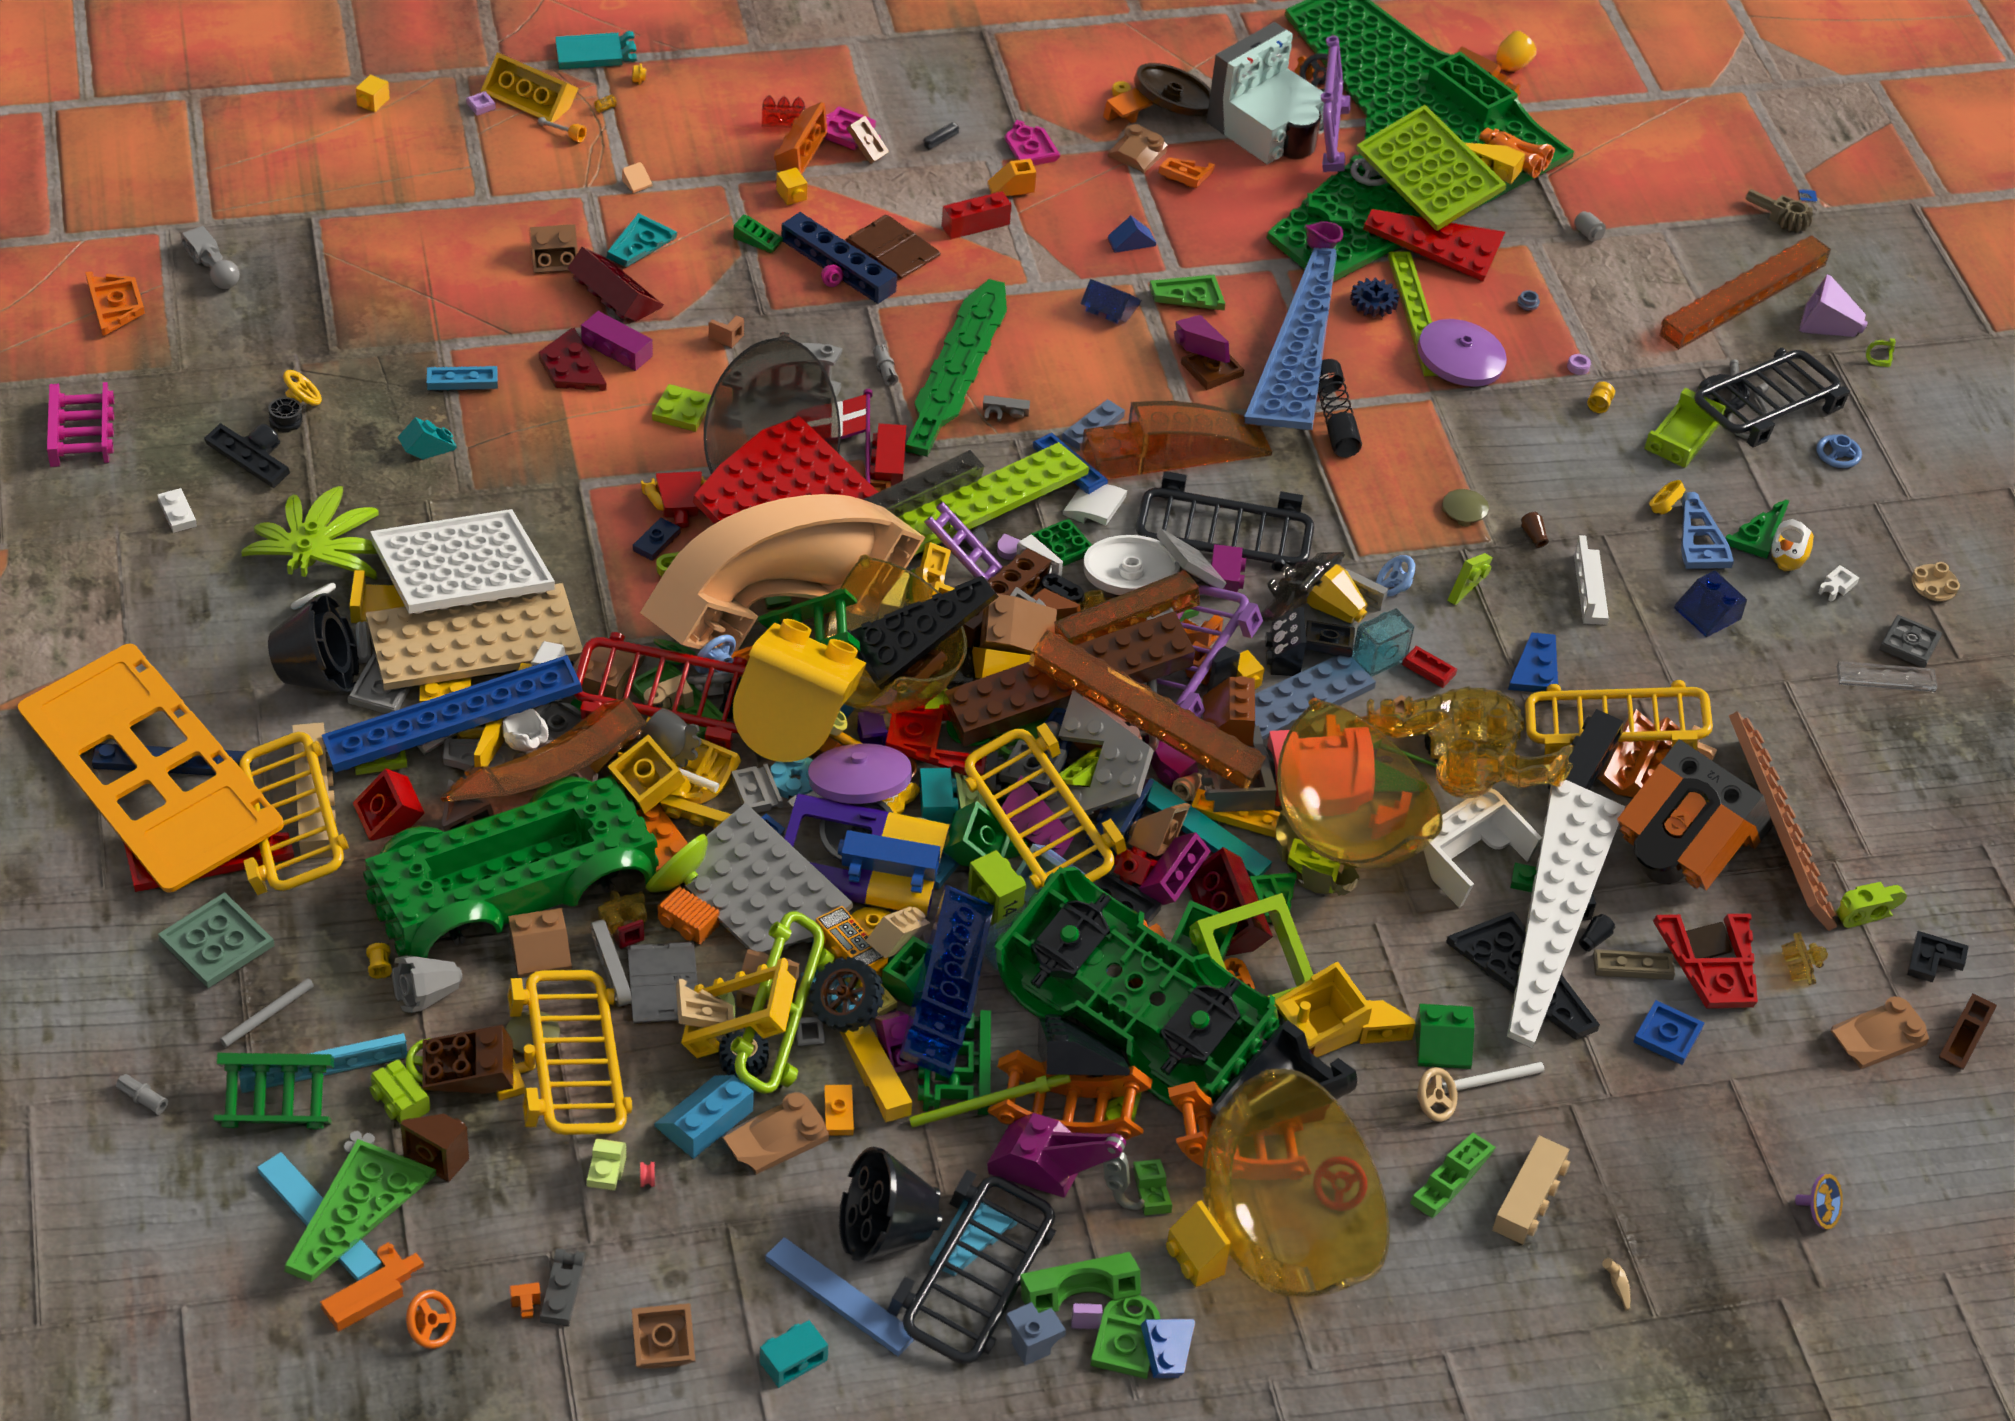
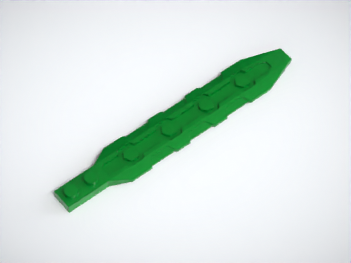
[905,279,1007,457]

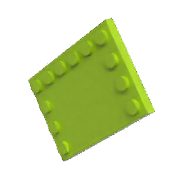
[1356,105,1506,231]

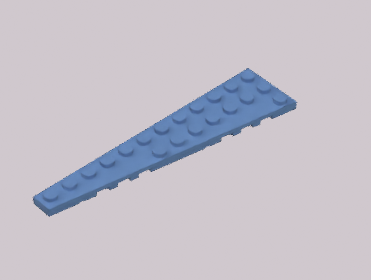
[1244,248,1336,430]

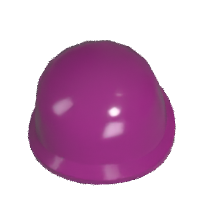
[1305,222,1343,249]

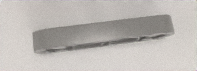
[590,920,632,1007]

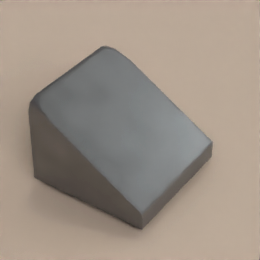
[796,1017,825,1046]

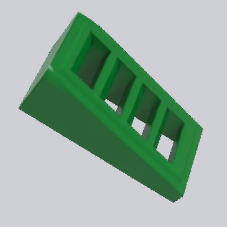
[733,214,783,253]

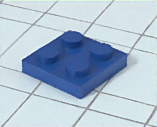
[1633,1000,1704,1065]

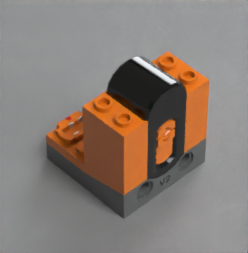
[1617,739,1773,891]

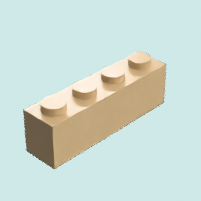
[1492,1136,1571,1245]

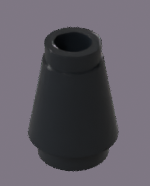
[1579,914,1615,952]

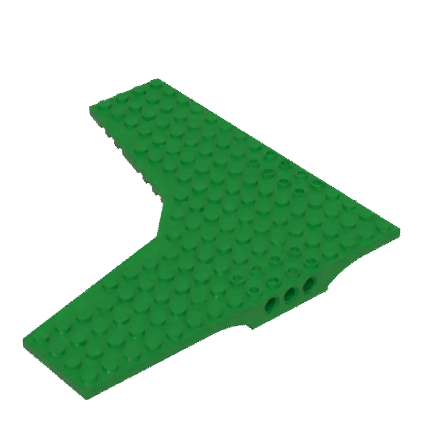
[1267,0,1575,282]

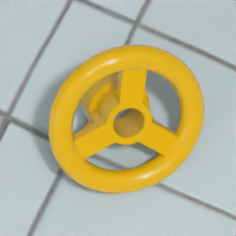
[283,370,322,406]

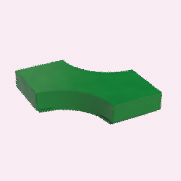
[1307,193,1352,229]

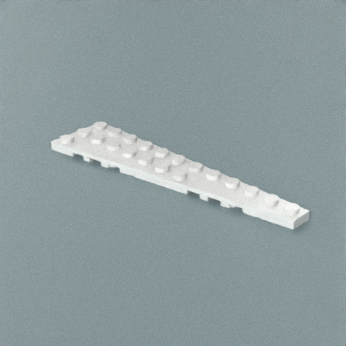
[1507,775,1625,1048]

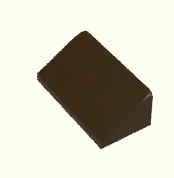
[1686,922,1732,958]

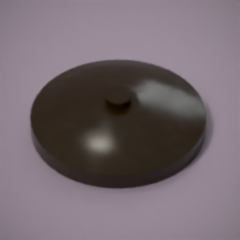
[1134,63,1211,116]

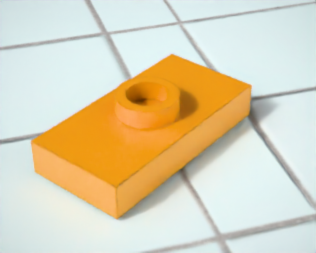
[824,1085,854,1136]

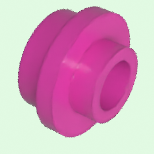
[821,265,843,287]

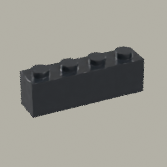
[1548,709,1623,790]

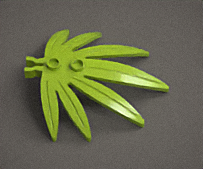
[241,486,379,579]

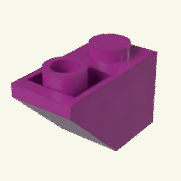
[874,1011,919,1073]

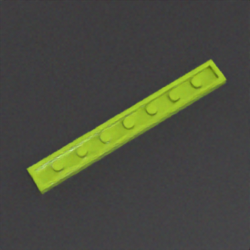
[1388,251,1438,376]

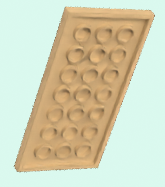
[366,583,583,690]

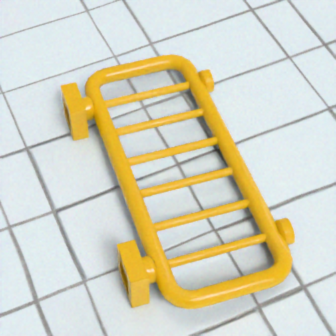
[1525,680,1713,762]
[965,723,1127,890]
[239,732,349,895]
[507,970,632,1135]

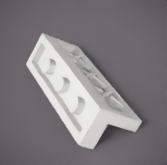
[1574,535,1609,625]

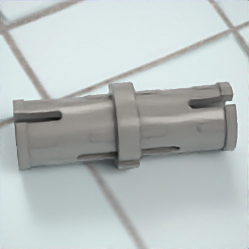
[873,344,898,386]

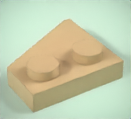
[676,978,734,1028]

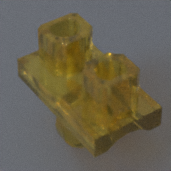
[598,890,647,934]
[1781,932,1828,985]

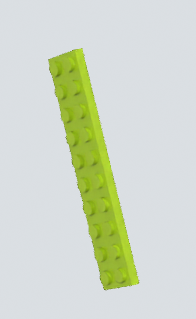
[896,442,1089,555]

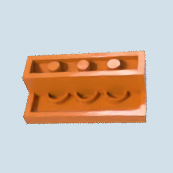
[1598,709,1680,797]

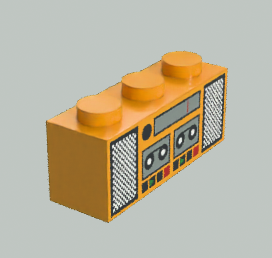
[816,906,888,987]

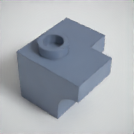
[1006,1302,1066,1366]

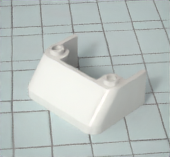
[1420,788,1542,908]

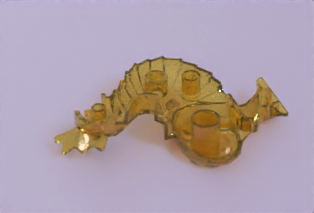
[1340,686,1574,799]

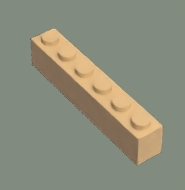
[292,722,336,859]

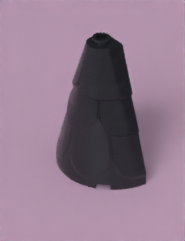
[1210,1020,1357,1138]

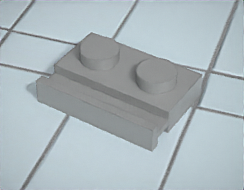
[731,764,782,813]

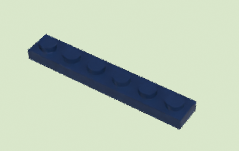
[92,743,253,776]

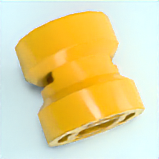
[1587,382,1615,413]

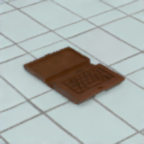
[846,214,941,279]

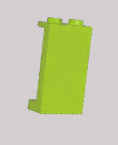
[1644,388,1726,468]

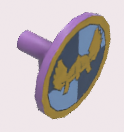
[1795,1174,1843,1229]

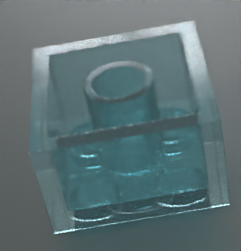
[1352,608,1414,677]

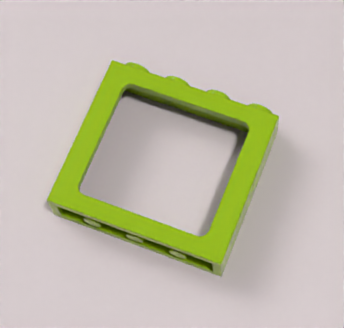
[1189,893,1313,1010]

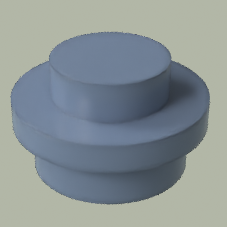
[1517,290,1540,311]

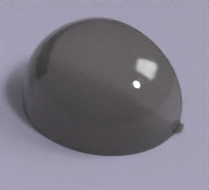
[703,332,841,474]

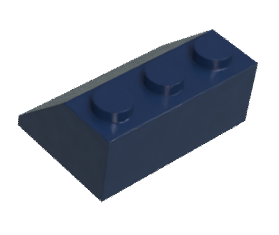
[1086,778,1154,860]

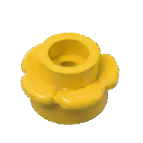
[632,63,646,85]

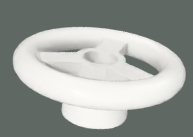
[291,583,336,610]

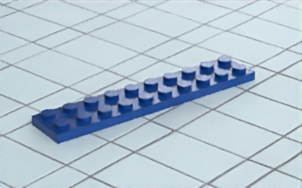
[322,655,583,773]

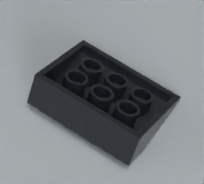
[1038,1014,1130,1075]

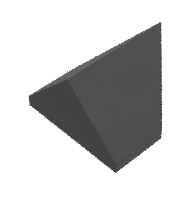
[442,779,494,832]

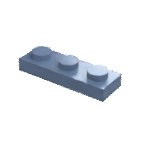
[1062,399,1125,451]

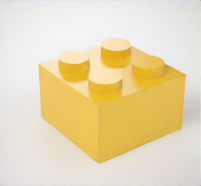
[608,734,685,814]

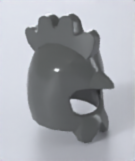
[635,708,702,767]

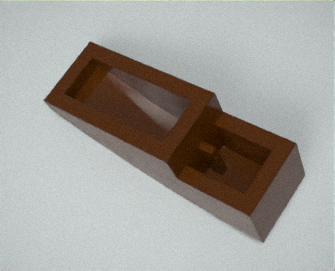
[1939,993,1997,1070]

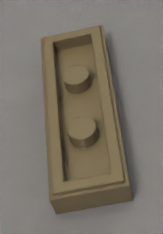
[1593,949,1675,980]

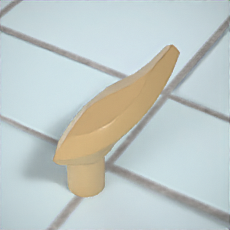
[1602,1258,1630,1310]

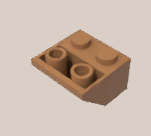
[529,224,578,273]
[736,949,799,1018]

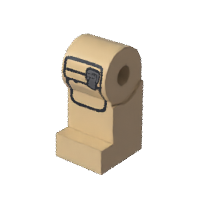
[644,674,694,710]

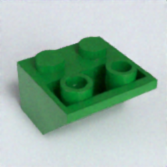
[882,936,956,1015]

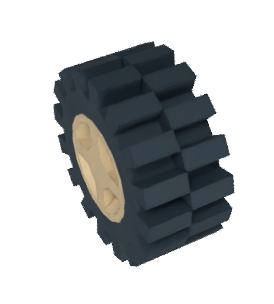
[719,1028,769,1079]

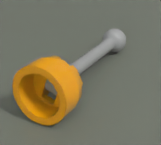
[538,117,587,143]

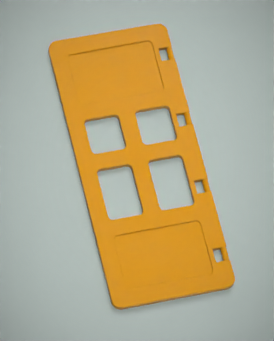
[18,644,284,892]

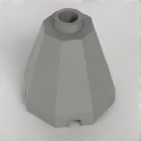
[392,956,462,1012]

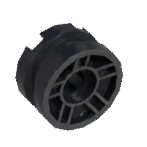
[268,397,303,433]

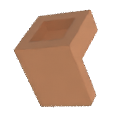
[709,315,744,348]

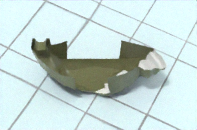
[1275,807,1360,896]

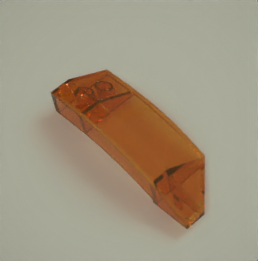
[440,698,646,802]

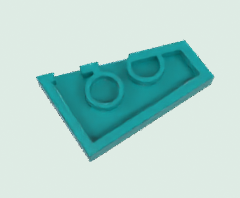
[606,213,677,267]

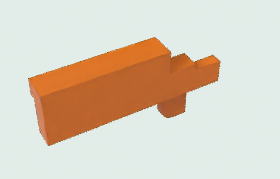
[1456,46,1521,98]
[320,1242,424,1332]

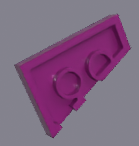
[1001,775,1074,857]

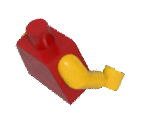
[641,471,706,528]

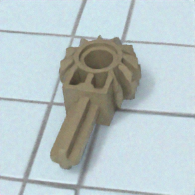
[1745,189,1813,233]

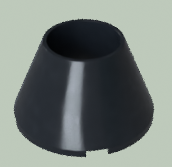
[268,593,359,693]

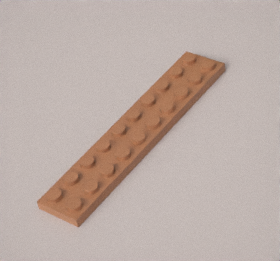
[1729,711,1838,931]

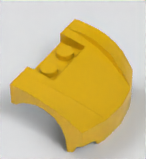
[618,717,741,803]

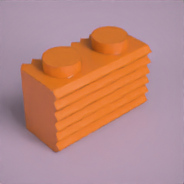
[658,886,720,945]

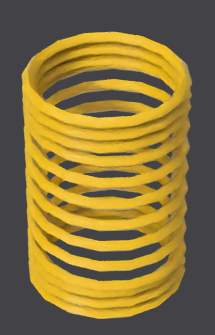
[594,95,617,113]

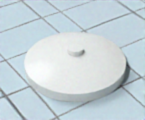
[1083,535,1180,597]

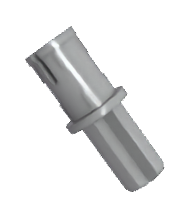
[116,1074,168,1115]

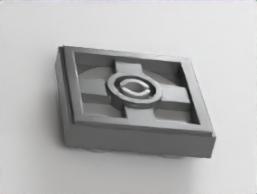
[1879,614,1942,668]

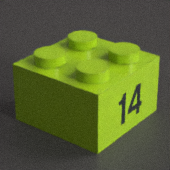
[967,850,1026,931]

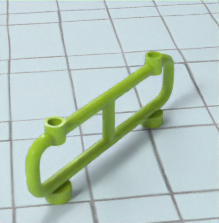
[731,911,834,1094]

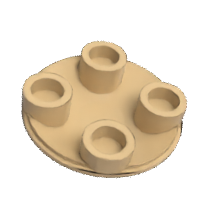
[1912,562,1960,601]

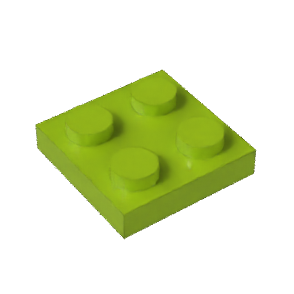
[652,384,712,432]

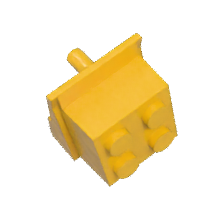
[1275,962,1372,1057]

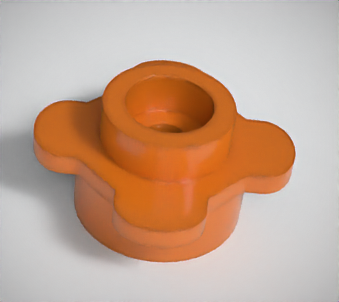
[1295,56,1315,80]

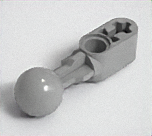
[180,226,240,289]

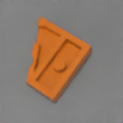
[1158,157,1215,188]

